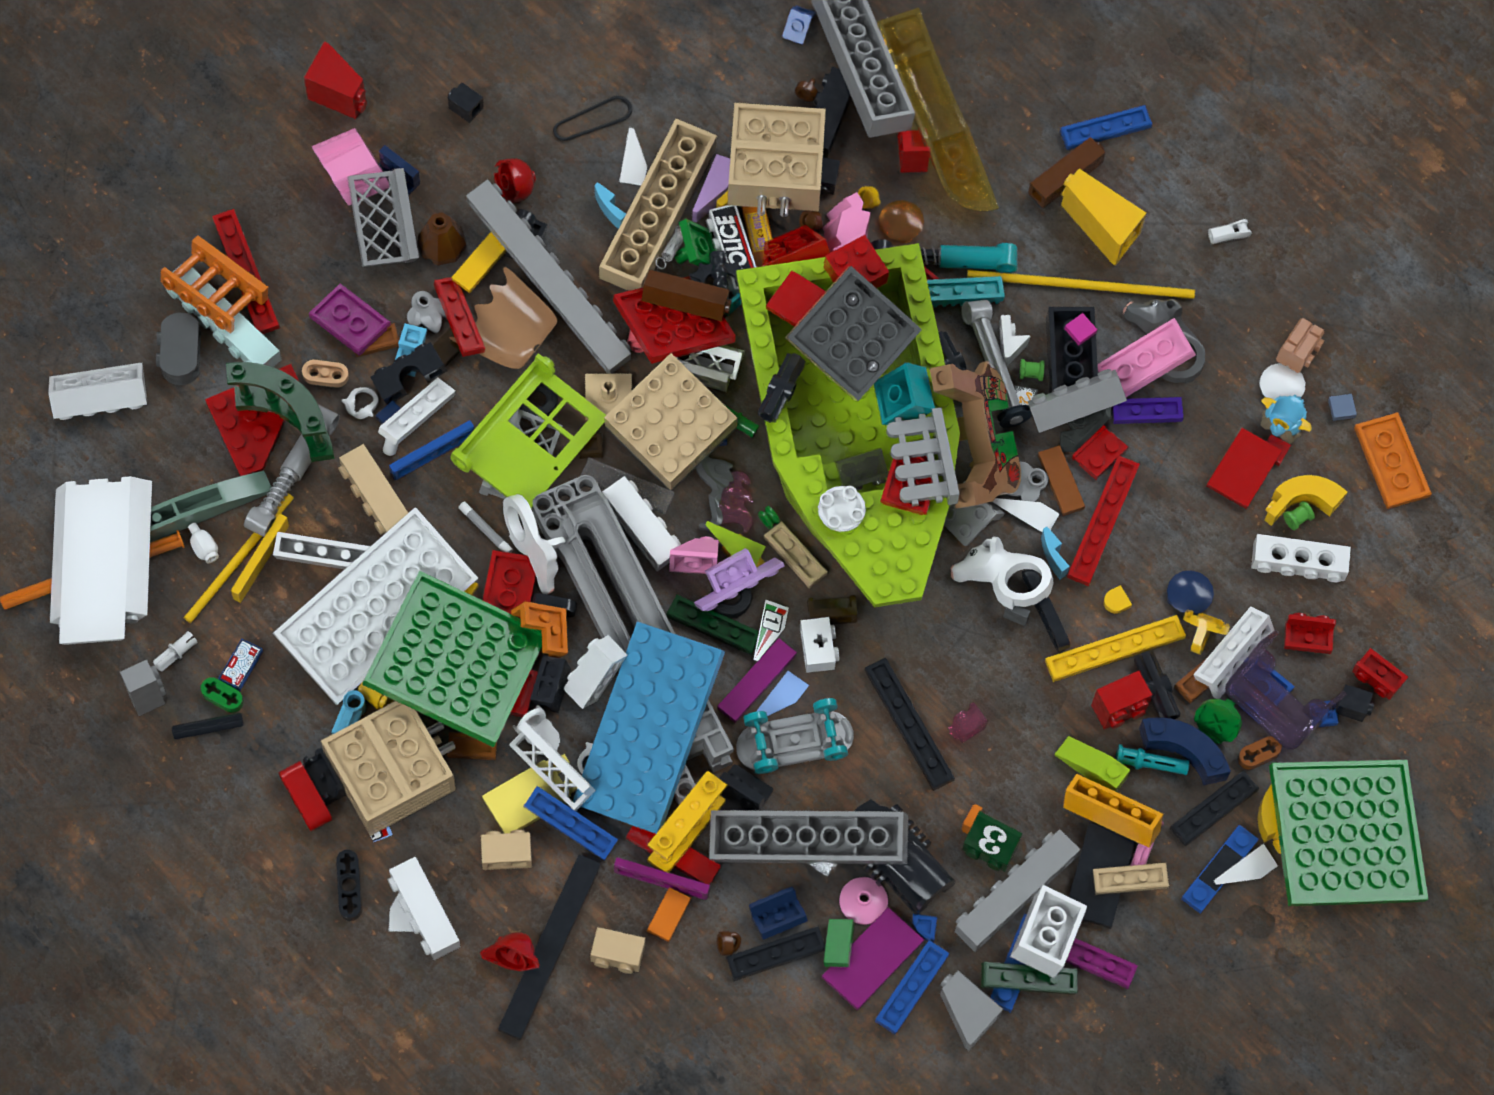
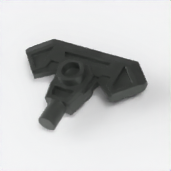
[1060,407,1111,452]

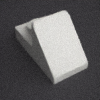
[999,315,1030,367]

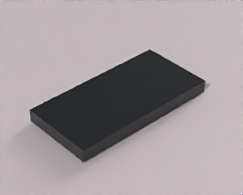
[1069,823,1135,929]

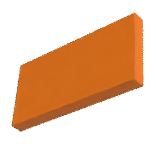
[1354,413,1432,509]

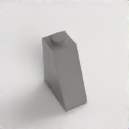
[940,971,1003,1051]

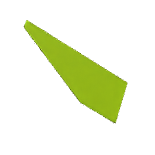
[705,521,766,566]

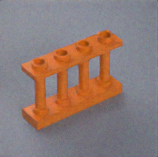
[161,235,268,333]

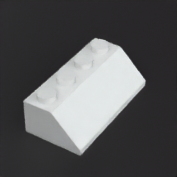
[48,363,147,420]

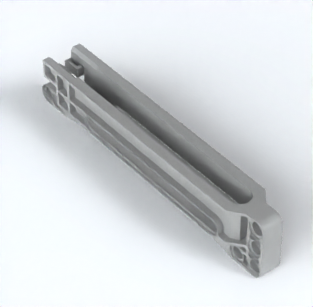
[533,475,734,805]

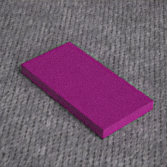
[822,907,924,1011]

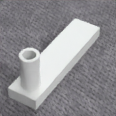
[378,378,455,456]

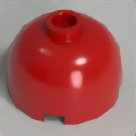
[494,158,536,204]

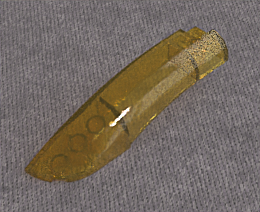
[877,8,999,211]

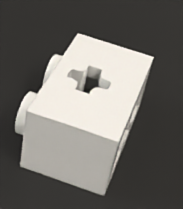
[800,617,839,673]

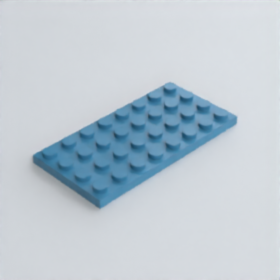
[573,621,725,834]

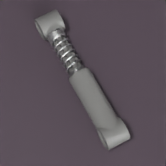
[244,405,340,537]

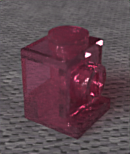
[948,702,987,743]

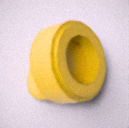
[858,186,880,209]

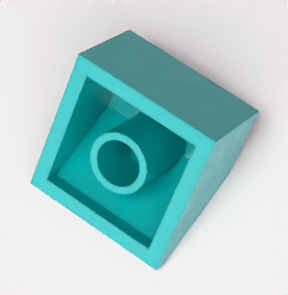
[874,362,935,425]

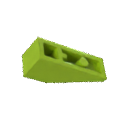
[1055,736,1130,792]

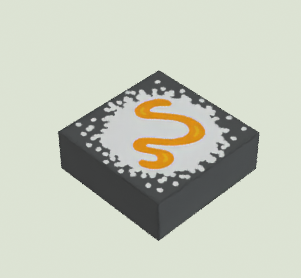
[1014,386,1038,411]

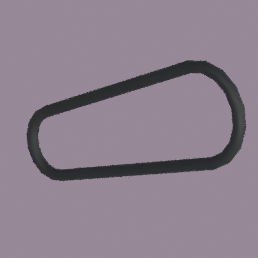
[553,96,632,141]

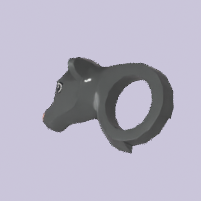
[1123,299,1205,384]

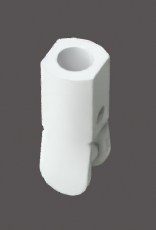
[1208,219,1252,244]

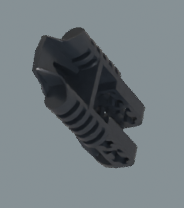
[855,800,955,915]

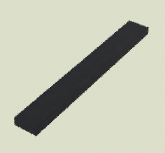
[498,855,601,1040]

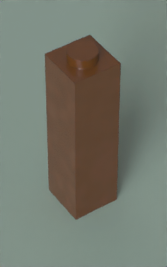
[1028,137,1106,208]
[642,269,732,322]

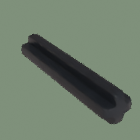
[172,713,244,740]

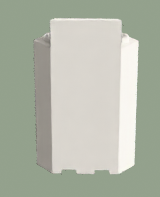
[50,476,152,645]

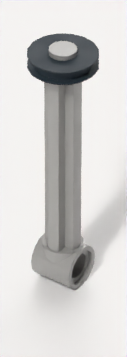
[961,300,1032,428]

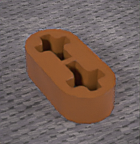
[1238,736,1282,770]

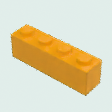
[1063,774,1163,848]

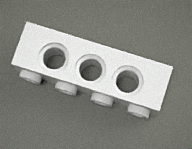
[1251,534,1351,582]

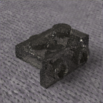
[835,448,889,491]

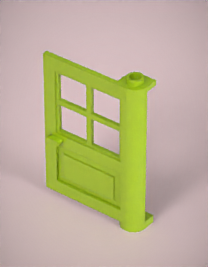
[451,353,606,509]

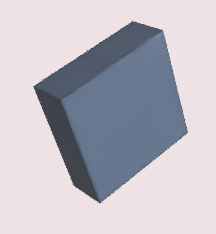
[1328,394,1357,421]

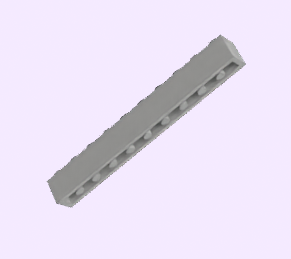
[466,179,632,374]

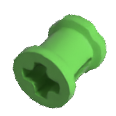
[1019,359,1045,381]
[1283,501,1315,531]

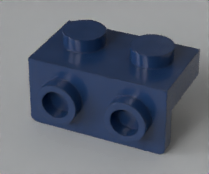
[749,887,808,940]

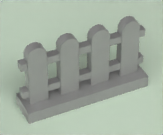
[886,408,959,507]

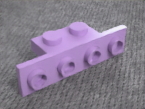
[694,548,784,611]

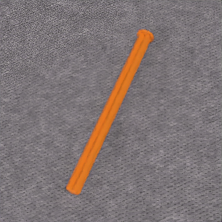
[0,530,185,609]

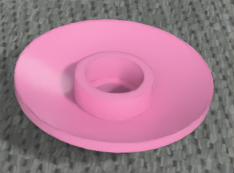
[839,877,888,925]

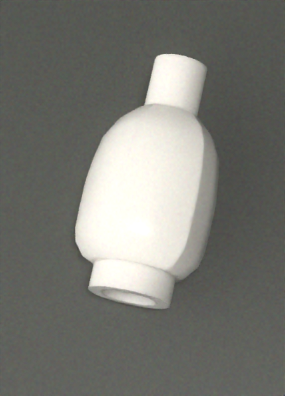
[188,523,219,564]

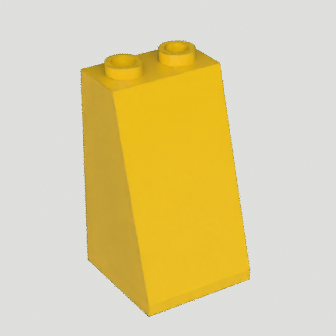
[1061,169,1146,266]

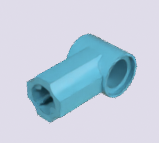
[331,690,367,734]

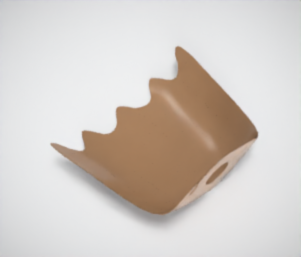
[449,267,557,369]

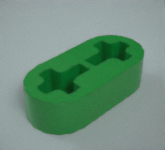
[201,677,243,713]

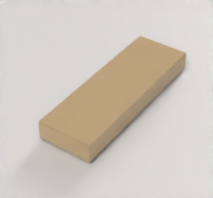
[764,521,828,589]
[1093,863,1169,895]

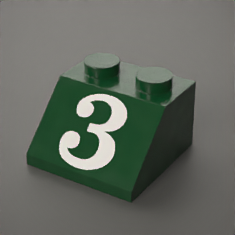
[962,811,1023,872]

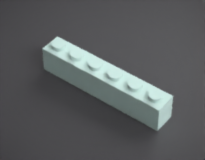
[166,264,281,367]

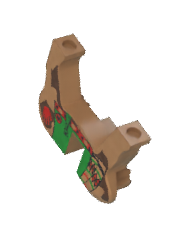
[929,361,1021,509]

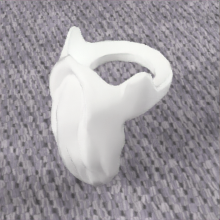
[513,705,560,751]

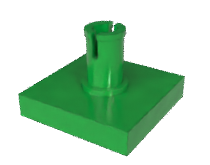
[675,219,715,267]

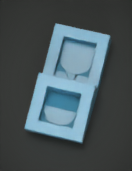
[595,182,626,229]
[395,324,427,377]
[1041,526,1070,580]

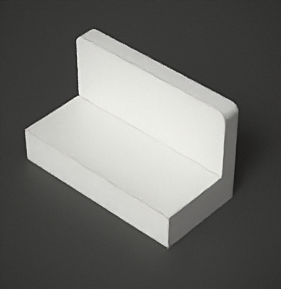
[684,354,734,392]

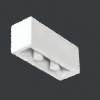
[563,635,627,709]

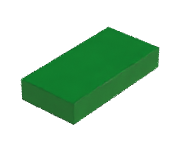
[824,919,854,967]

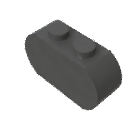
[156,312,201,385]

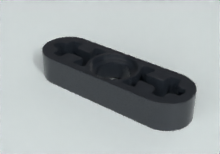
[336,850,362,921]

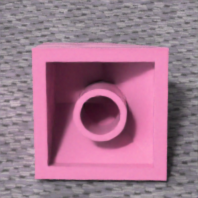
[669,536,719,574]

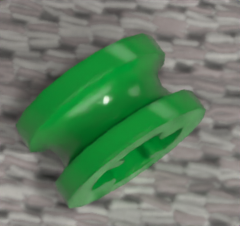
[758,506,780,529]

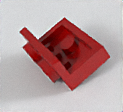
[1284,613,1336,654]
[1352,648,1408,700]

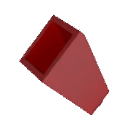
[304,41,367,119]

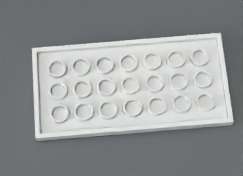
[273,507,478,705]

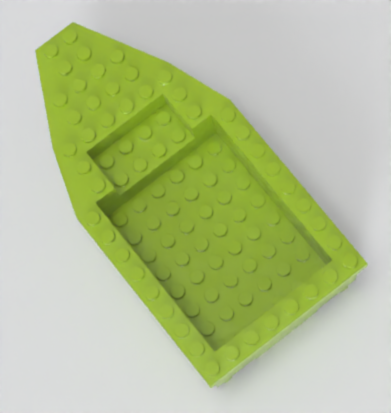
[736,243,960,608]

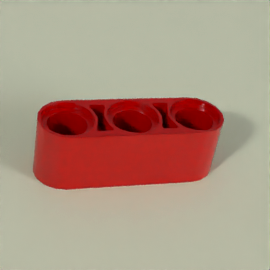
[278,761,333,831]

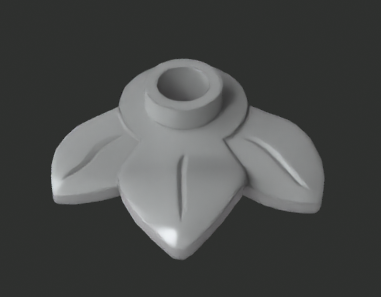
[407,291,446,333]
[1008,462,1048,502]

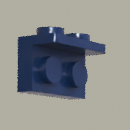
[378,145,420,196]

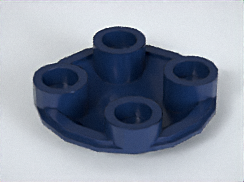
[1167,570,1214,616]

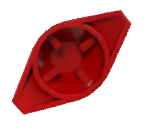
[480,932,539,971]

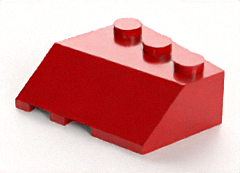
[763,225,830,266]

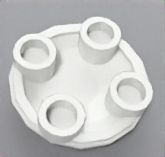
[1259,363,1305,400]
[818,486,866,532]

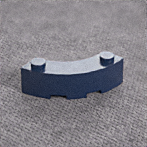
[1139,718,1231,785]

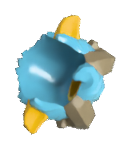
[1260,395,1312,444]

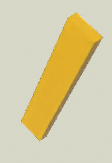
[1045,615,1186,682]

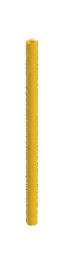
[184,493,294,623]

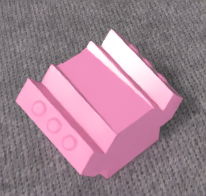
[312,128,389,206]
[822,192,870,253]

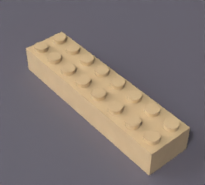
[599,119,717,291]

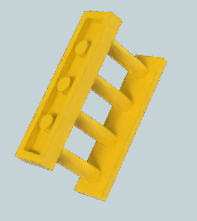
[647,770,727,873]

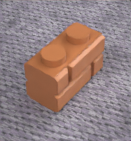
[1276,318,1325,373]

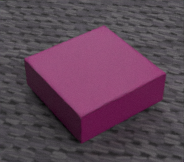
[1064,313,1097,345]

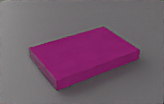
[308,284,391,356]

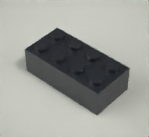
[1046,307,1098,393]

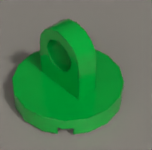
[1194,698,1242,744]

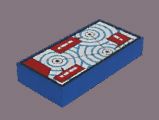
[218,639,263,691]

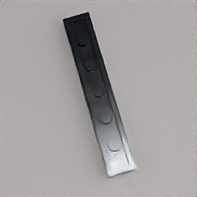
[864,657,955,791]

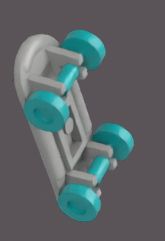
[736,698,854,774]

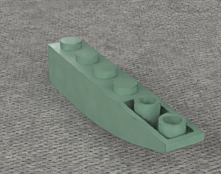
[150,471,271,542]

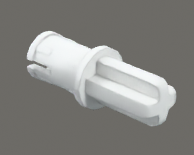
[153,631,198,671]

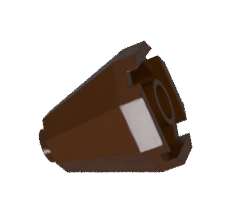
[417,212,466,266]

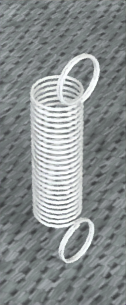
[656,226,684,269]

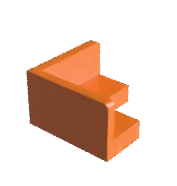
[511,602,568,658]

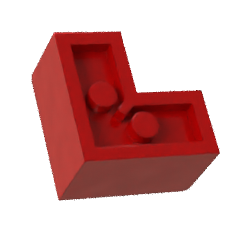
[898,130,930,173]

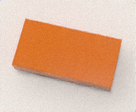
[647,887,691,942]

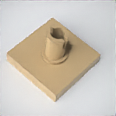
[585,374,632,420]

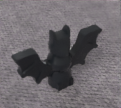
[689,251,742,289]

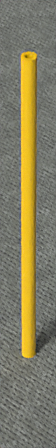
[967,270,1195,299]

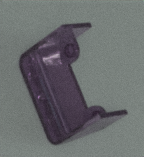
[1225,630,1347,750]

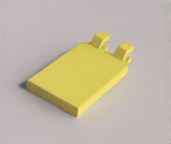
[482,754,577,834]

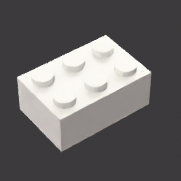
[1010,885,1087,978]

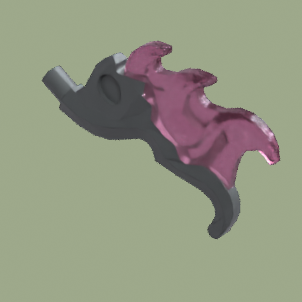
[696,457,753,534]

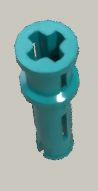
[1115,744,1189,775]

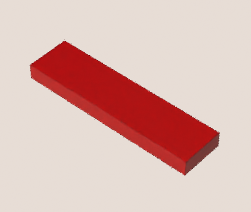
[434,277,485,357]
[626,826,721,885]

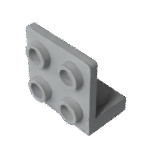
[944,481,1005,546]

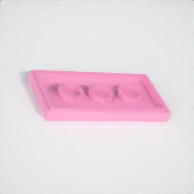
[1098,318,1196,397]

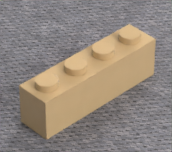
[338,444,408,535]

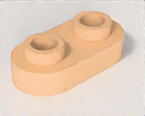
[302,360,349,387]

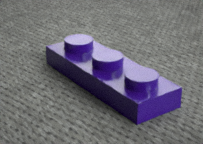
[1112,397,1184,424]

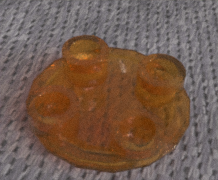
[879,200,924,243]

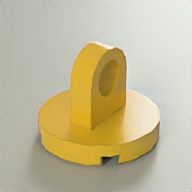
[1183,610,1230,655]

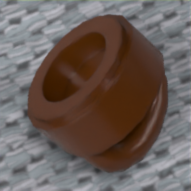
[795,78,818,102]
[799,210,824,232]
[717,931,741,956]

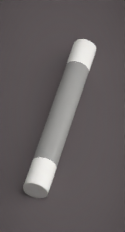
[458,502,513,553]

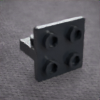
[719,764,773,811]

